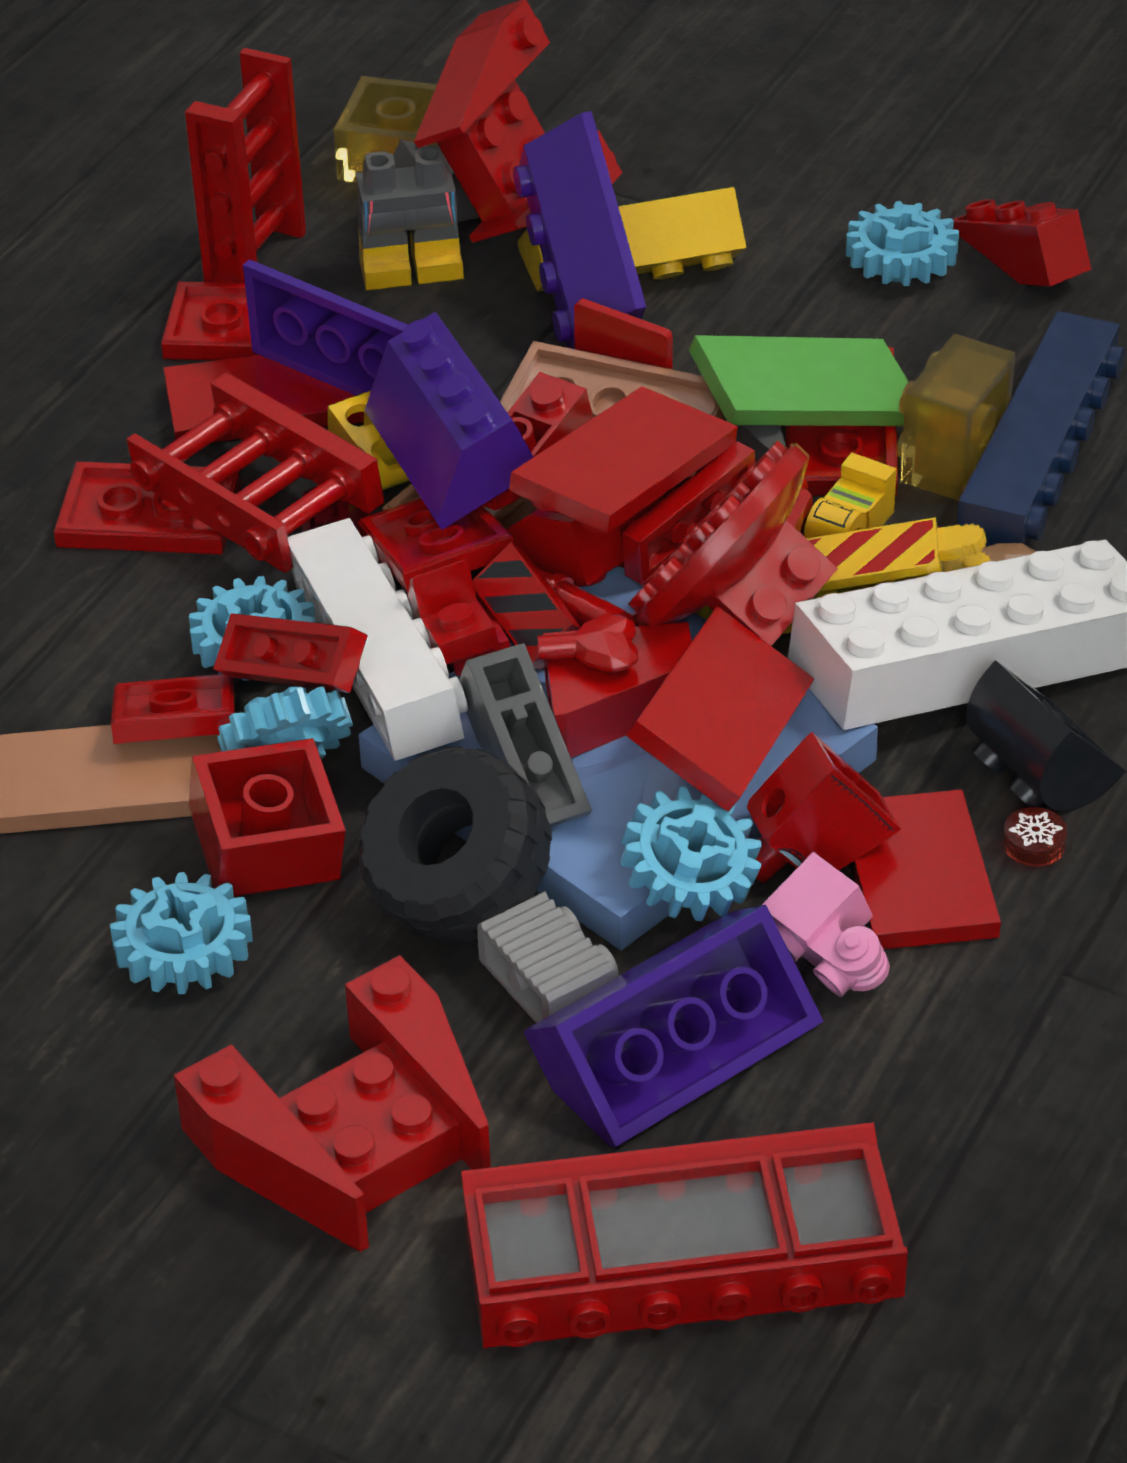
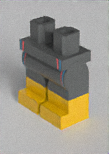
[356,145,464,290]

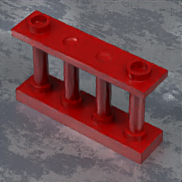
[185,48,306,283]
[126,372,384,573]

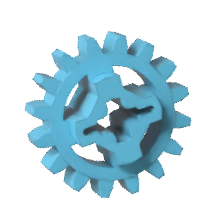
[846,201,959,286]
[189,576,316,681]
[217,687,353,759]
[620,787,762,921]
[110,872,253,994]

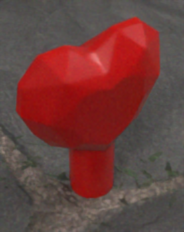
[537,613,639,674]

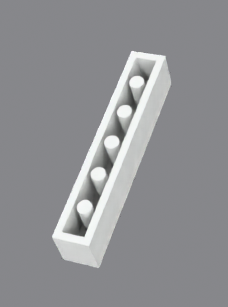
[287,518,468,761]

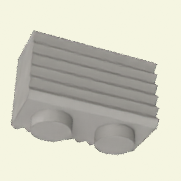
[477,891,619,1023]

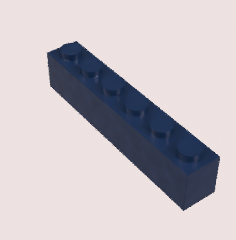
[957,311,1125,548]

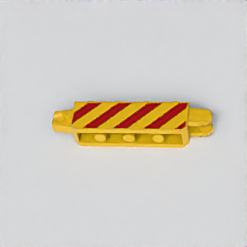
[695,517,991,634]

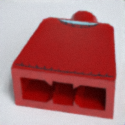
[747,732,901,883]

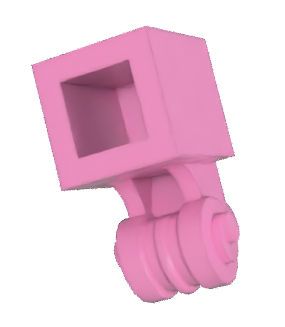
[762,852,890,997]

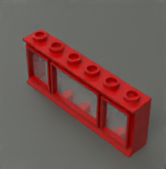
[461,1122,908,1348]

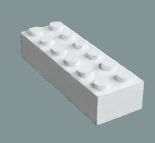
[788,539,1127,730]

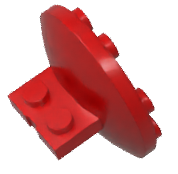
[628,440,838,646]

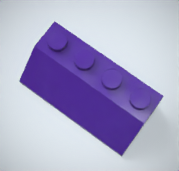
[513,111,646,349]
[243,260,408,396]
[365,312,533,530]
[523,905,824,1147]

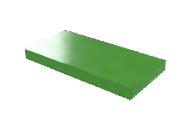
[689,335,926,426]

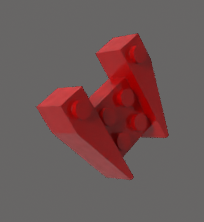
[414,0,622,243]
[174,955,491,1252]

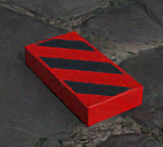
[472,542,581,670]

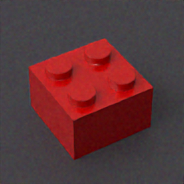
[189,738,346,896]

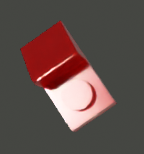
[408,560,500,665]

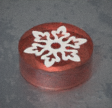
[1003,807,1067,867]

